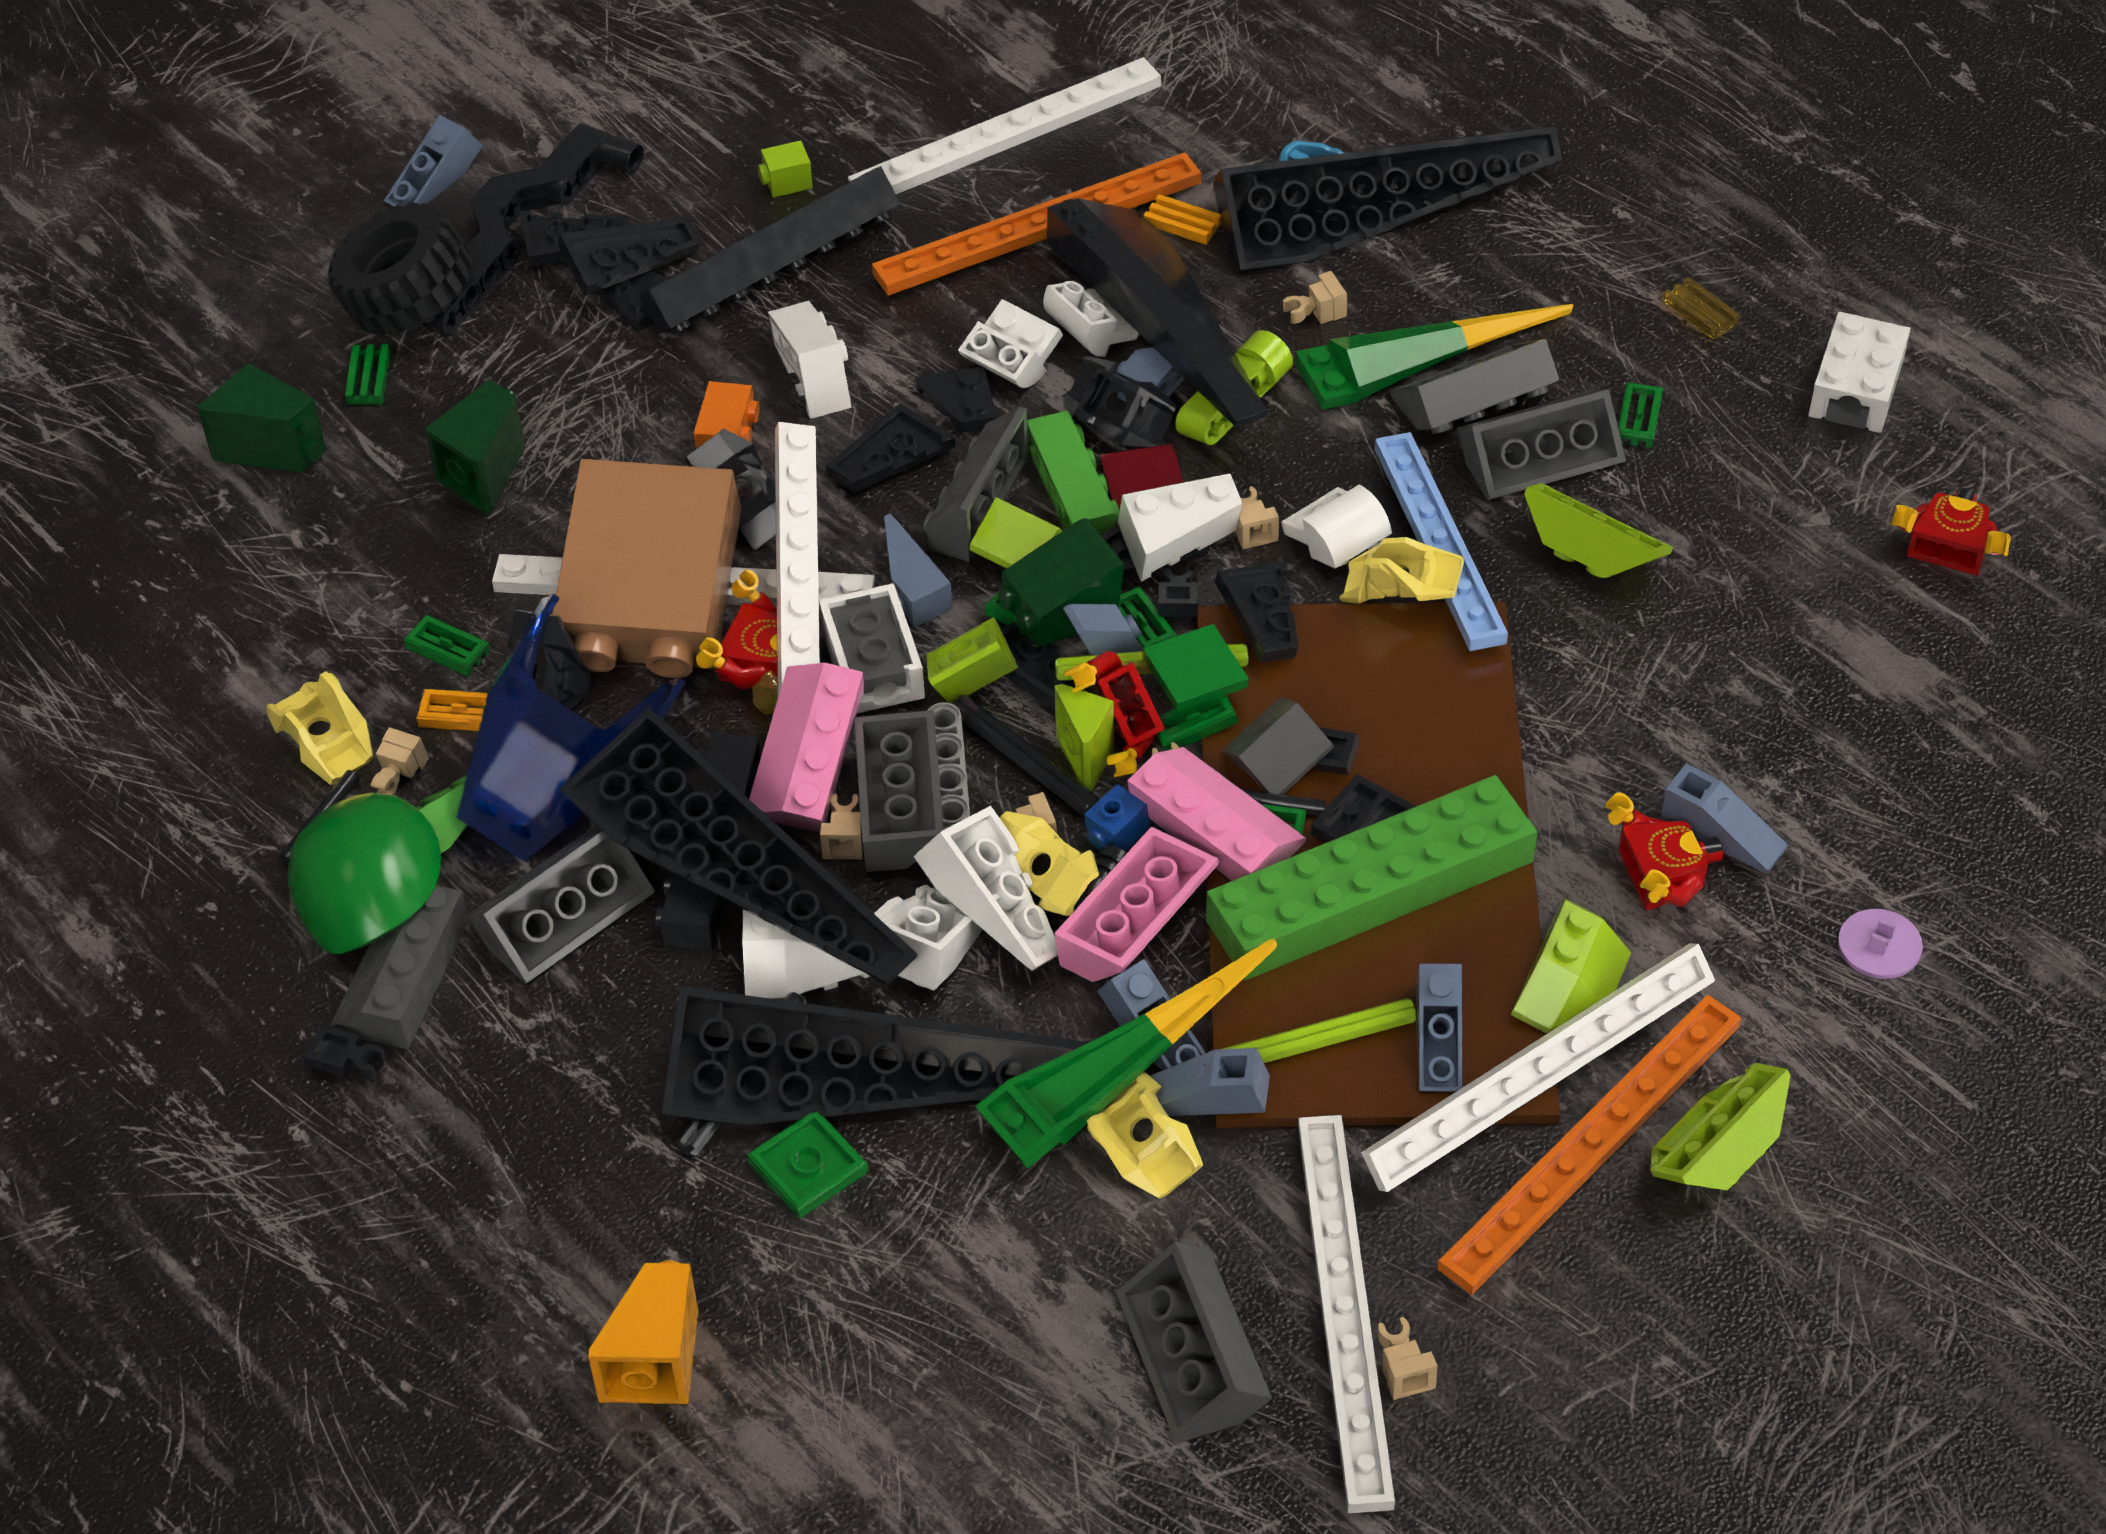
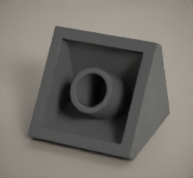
[1223,697,1334,795]

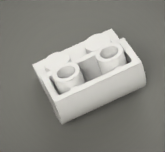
[1043,281,1138,357]
[958,299,1063,388]
[1281,485,1392,569]

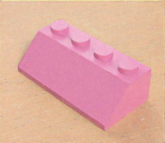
[749,663,864,834]
[1128,747,1306,881]
[1054,827,1219,982]

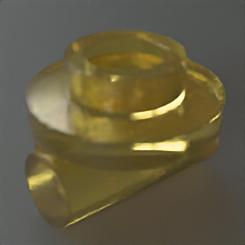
[752,671,778,715]

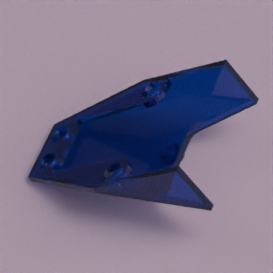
[456,594,686,862]

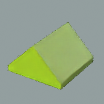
[969,497,1062,568]
[926,617,1018,704]
[1055,684,1114,792]

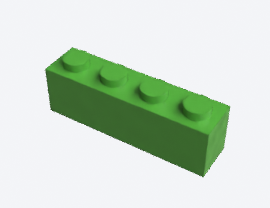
[1027,410,1119,535]

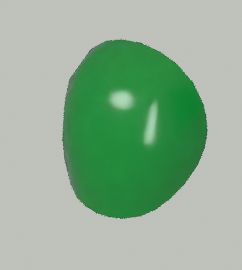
[287,792,441,954]

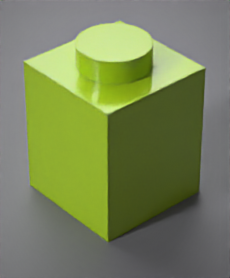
[758,140,813,198]

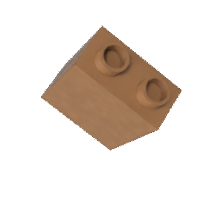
[552,459,741,678]

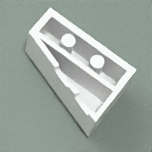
[768,301,852,419]
[1118,474,1242,582]

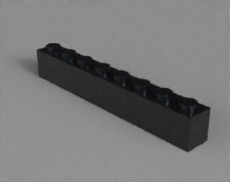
[638,166,900,334]

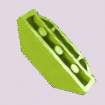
[1524,483,1673,578]
[1510,897,1631,1034]
[1650,1063,1791,1191]

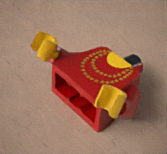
[1889,488,2011,576]
[696,569,778,690]
[1064,651,1165,778]
[1605,792,1723,911]

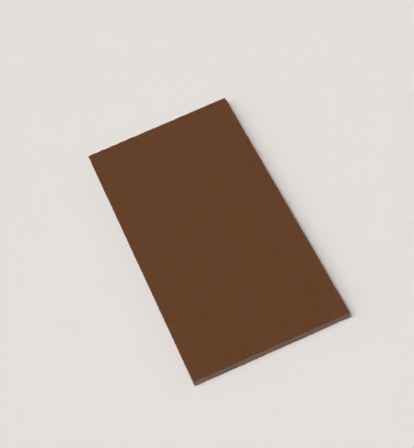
[1197,601,1560,1128]

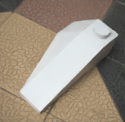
[913,806,1058,971]
[874,884,983,991]
[742,910,871,1000]

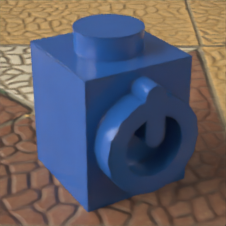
[1084,784,1150,851]

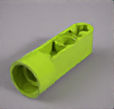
[1175,330,1293,445]

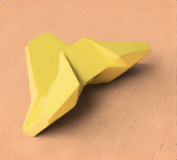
[1339,537,1464,604]
[266,671,374,785]
[1000,811,1099,916]
[1087,1071,1203,1199]

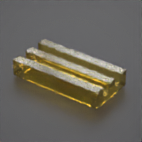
[1662,277,1740,340]

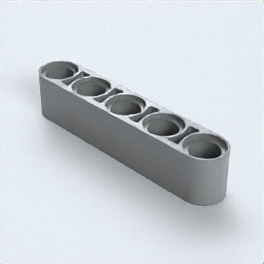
[927,702,970,830]

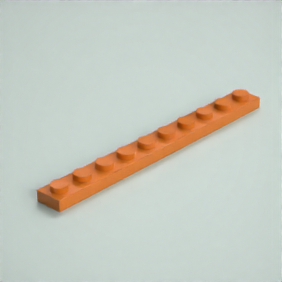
[872,152,1201,296]
[1437,994,1742,1295]

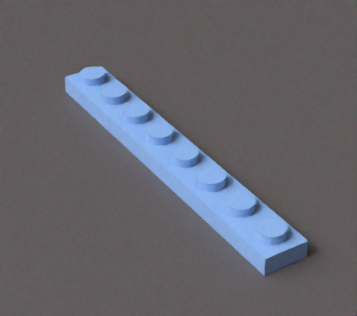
[1375,432,1508,651]

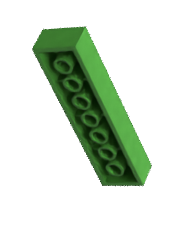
[1206,775,1537,981]

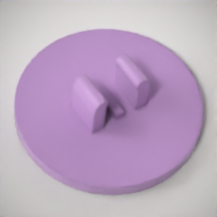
[1838,909,1923,979]

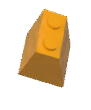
[588,1260,698,1404]

